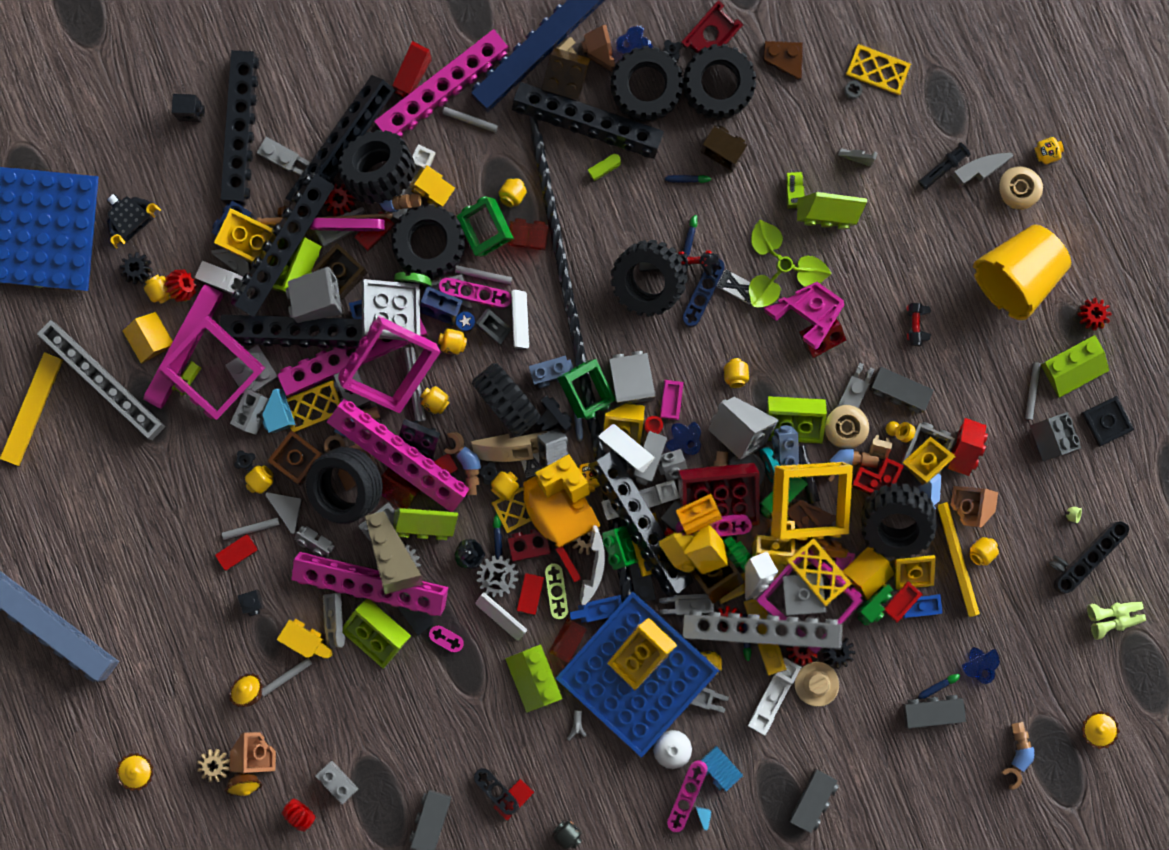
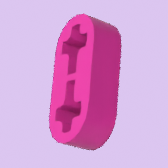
[429,626,464,652]

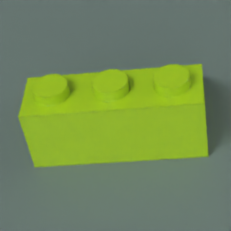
[797,192,867,230]
[270,237,322,294]
[1041,335,1109,398]
[766,396,827,444]
[393,508,458,540]
[342,598,411,669]
[505,644,562,713]

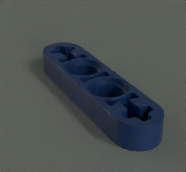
[683,259,725,327]

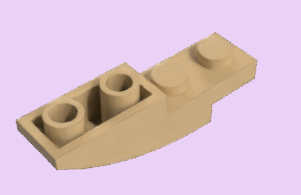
[471,431,548,462]

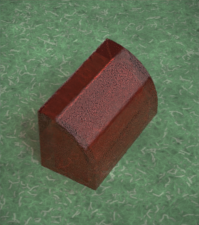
[381,468,420,509]
[548,618,587,663]

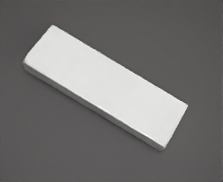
[511,290,529,349]
[598,424,655,473]
[475,593,527,641]

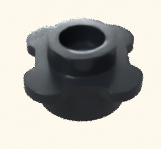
[662,40,682,60]
[234,450,256,471]
[479,462,499,485]

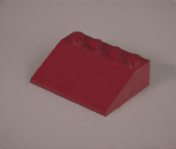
[678,463,760,532]

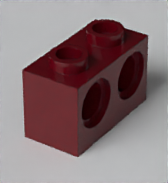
[799,319,846,358]
[508,529,551,562]

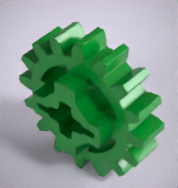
[723,536,752,573]

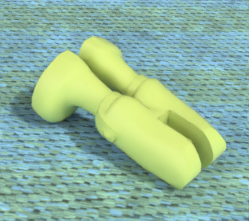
[1087,602,1146,640]

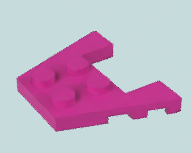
[764,282,844,350]

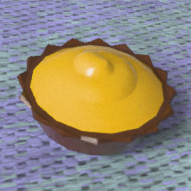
[229,673,263,707]
[1082,711,1120,749]
[116,753,154,791]
[225,772,263,796]

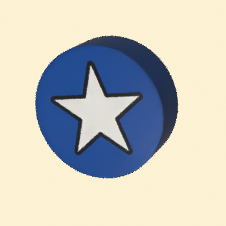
[456,312,475,331]

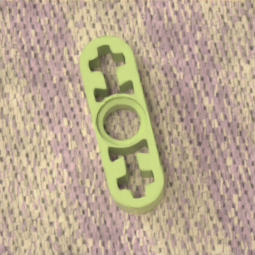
[545,564,568,619]

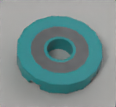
[760,447,780,485]

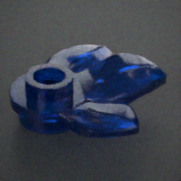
[616,26,653,54]
[665,422,701,455]
[962,647,1000,684]

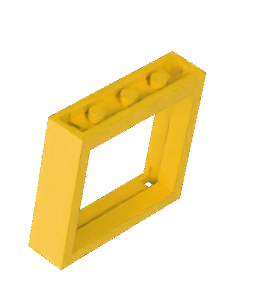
[771,462,853,542]

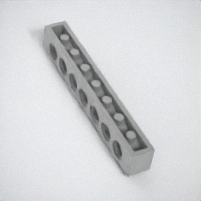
[37,320,166,440]
[683,611,843,648]

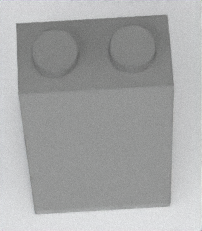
[286,267,342,323]
[609,351,655,406]
[708,397,778,460]

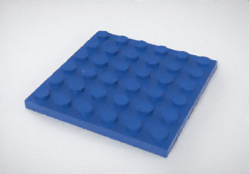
[0,167,99,291]
[556,592,720,758]

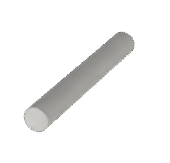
[442,107,498,133]
[455,265,512,285]
[1025,362,1041,420]
[222,518,280,540]
[262,657,313,697]

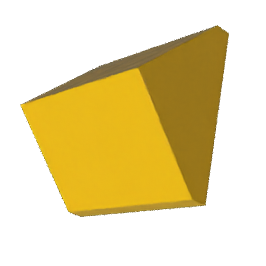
[123,312,173,364]
[902,436,955,485]
[683,525,728,574]
[842,546,894,600]
[892,555,936,590]

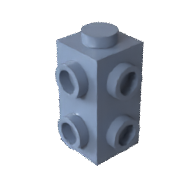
[529,356,573,388]
[772,425,799,466]

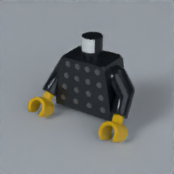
[107,194,161,249]

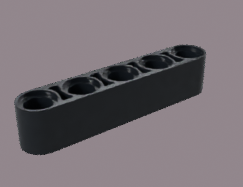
[1054,521,1129,593]

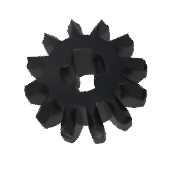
[119,252,153,285]
[822,637,855,669]

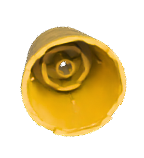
[973,225,1071,320]

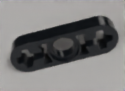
[474,768,519,815]

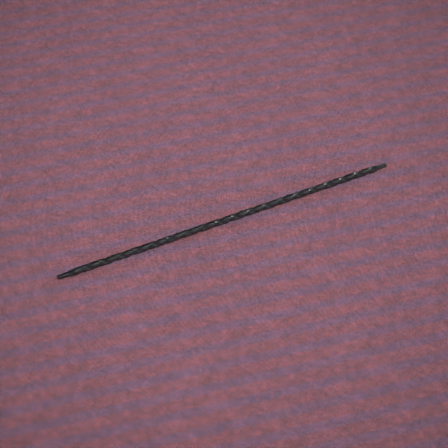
[529,116,632,602]

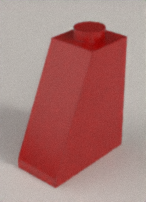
[392,41,432,98]

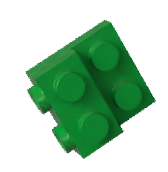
[602,526,638,570]
[856,584,893,626]

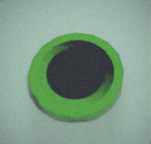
[393,272,432,289]

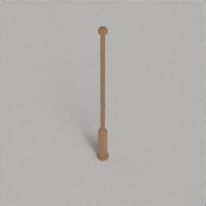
[256,212,393,226]

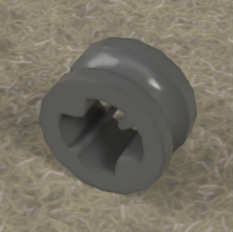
[844,81,862,99]
[1049,555,1069,573]

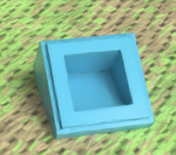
[696,807,711,830]

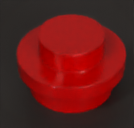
[644,416,663,434]

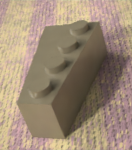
[365,511,423,594]

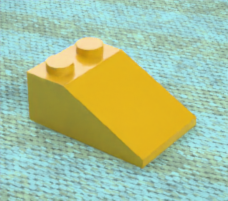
[214,208,280,264]
[607,618,677,690]

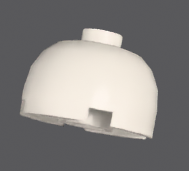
[653,730,692,769]

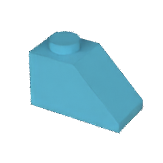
[262,389,296,433]

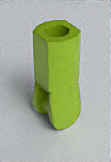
[588,154,621,181]
[172,361,202,396]

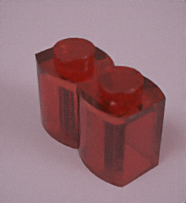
[507,218,548,250]

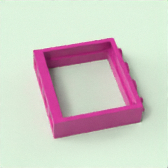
[159,315,265,420]
[338,316,440,414]
[756,549,863,653]

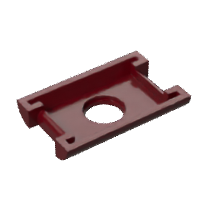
[681,0,743,53]

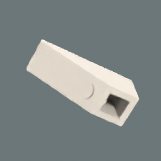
[195,261,253,297]
[745,552,778,600]

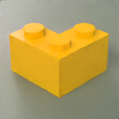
[409,165,455,207]
[535,454,590,503]
[752,520,795,565]

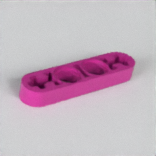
[310,218,385,231]
[438,278,512,309]
[676,514,752,536]
[667,760,707,832]

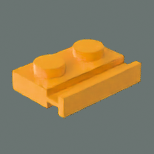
[676,494,723,535]

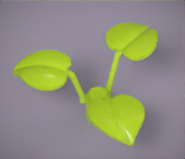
[748,220,831,308]

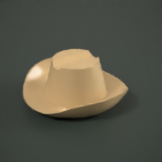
[999,167,1043,210]
[825,405,869,449]
[795,662,839,707]

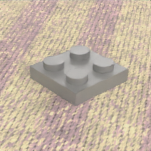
[225,345,278,394]

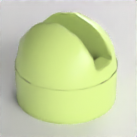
[1066,507,1082,523]

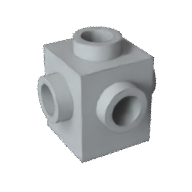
[658,449,687,482]

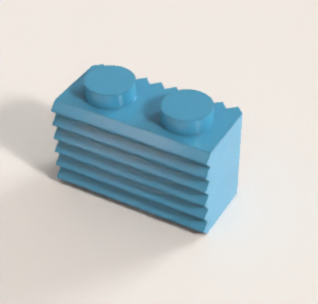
[699,746,743,791]

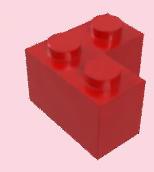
[947,418,988,476]
[852,457,904,495]

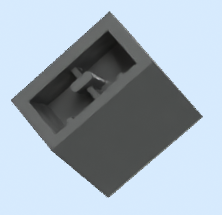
[1030,412,1081,462]

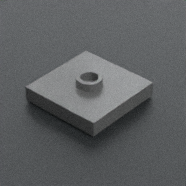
[783,573,826,616]

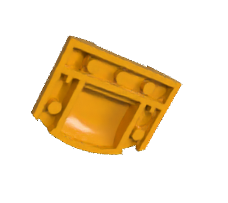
[523,476,600,548]

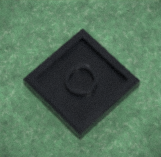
[1082,396,1134,447]

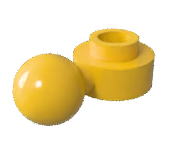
[886,421,915,443]

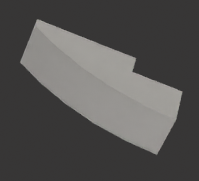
[951,153,1014,187]

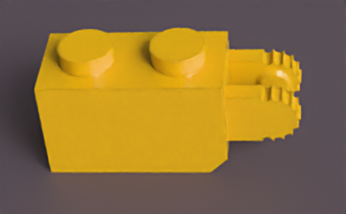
[277,618,333,659]

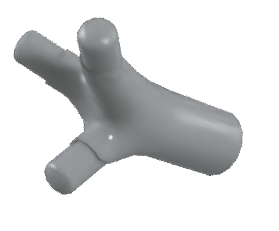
[567,711,586,740]

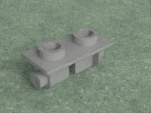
[294,525,335,558]

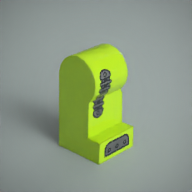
[786,172,805,209]

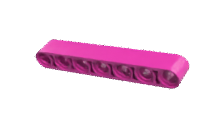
[143,284,223,409]

